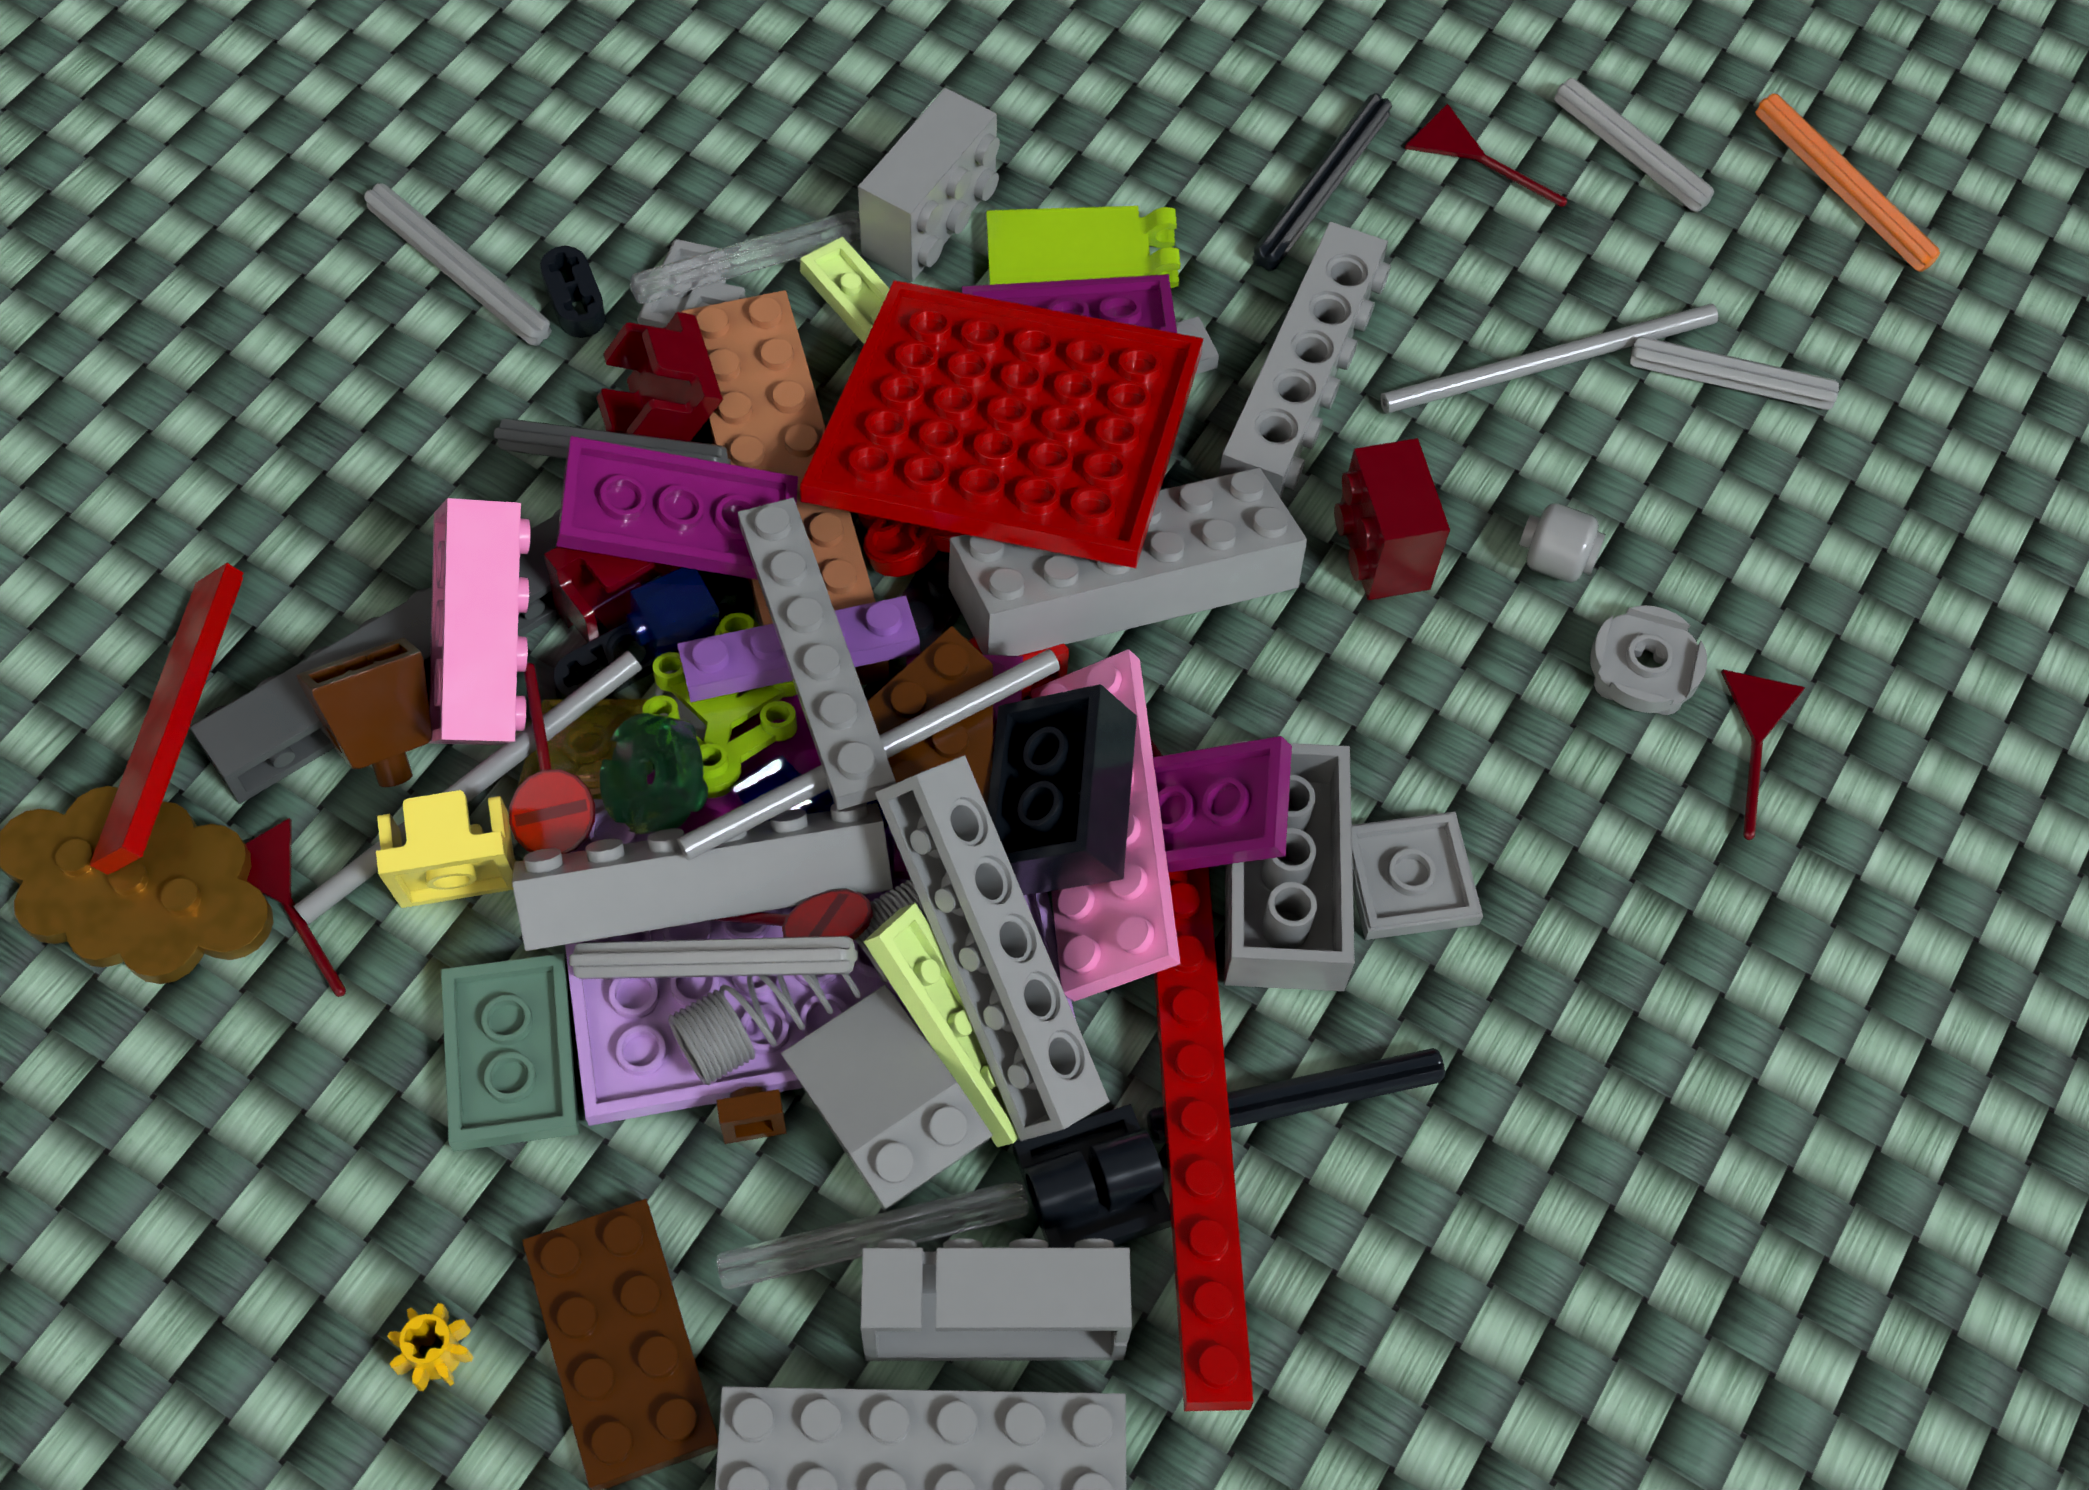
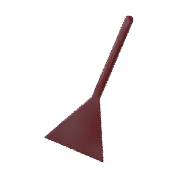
[1405,104,1567,207]
[1721,669,1806,840]
[245,818,346,997]

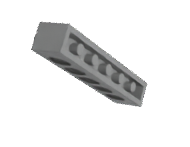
[1218,222,1391,498]
[875,755,1110,1141]

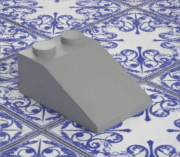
[781,984,993,1211]

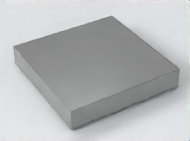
[1352,812,1483,940]

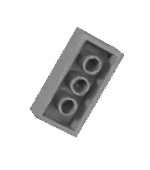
[1224,740,1355,991]

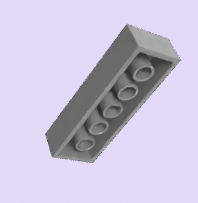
[949,468,1307,656]
[715,1387,1126,1490]

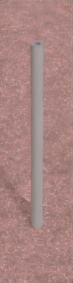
[1380,304,1718,414]
[677,649,1060,861]
[294,651,642,924]

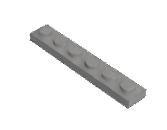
[738,497,896,811]

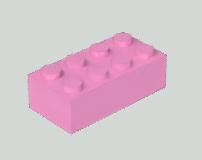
[429,498,530,745]

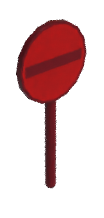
[509,663,595,854]
[712,889,873,941]

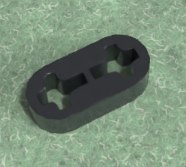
[540,246,606,338]

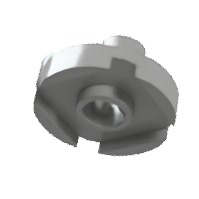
[1590,605,1707,715]

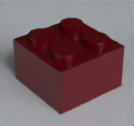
[1334,438,1450,600]

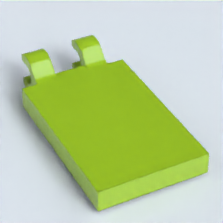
[986,206,1181,288]

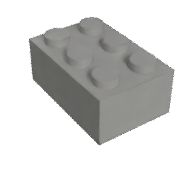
[858,88,1000,282]

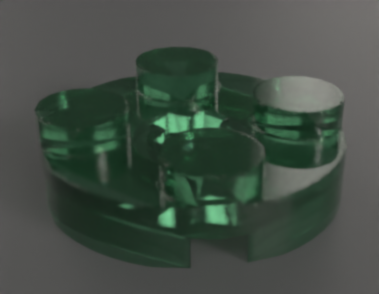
[600,713,708,835]

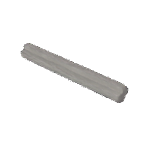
[1554,78,1714,212]
[1630,336,1839,410]

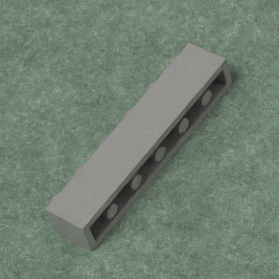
[512,802,893,951]

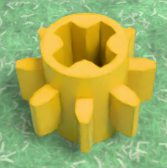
[387,1303,473,1391]

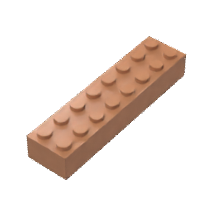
[682,290,890,685]

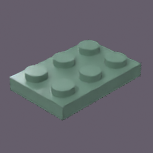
[441,953,580,1152]

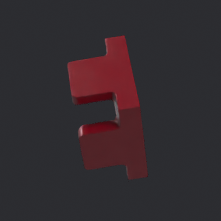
[596,312,723,441]
[544,547,685,644]

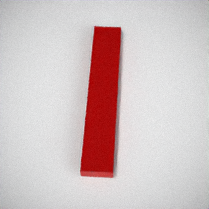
[89,563,244,875]

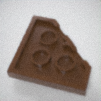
[867,626,993,807]

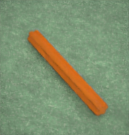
[1755,93,1940,272]

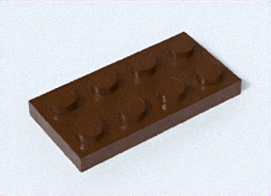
[522,1198,719,1490]

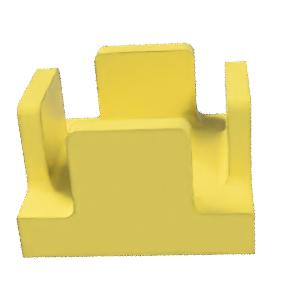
[376,790,516,908]

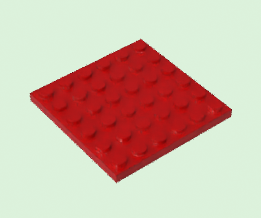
[800,280,1203,568]

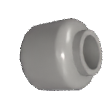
[1519,503,1606,583]

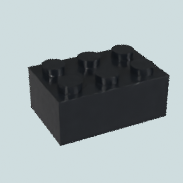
[987,684,1137,895]

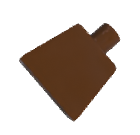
[296,637,432,787]

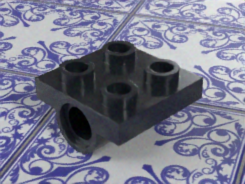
[1013,1104,1171,1248]

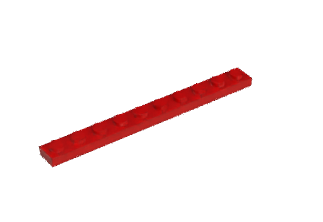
[1154,867,1254,1411]

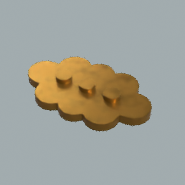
[0,786,274,984]

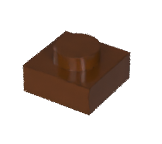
[716,1086,787,1144]

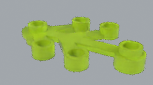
[642,613,797,798]

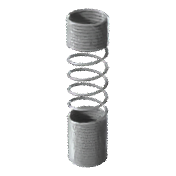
[668,879,930,1085]

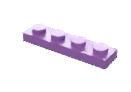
[677,596,921,702]

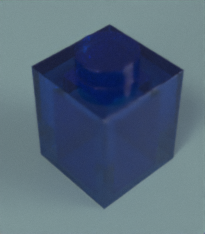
[626,567,720,658]

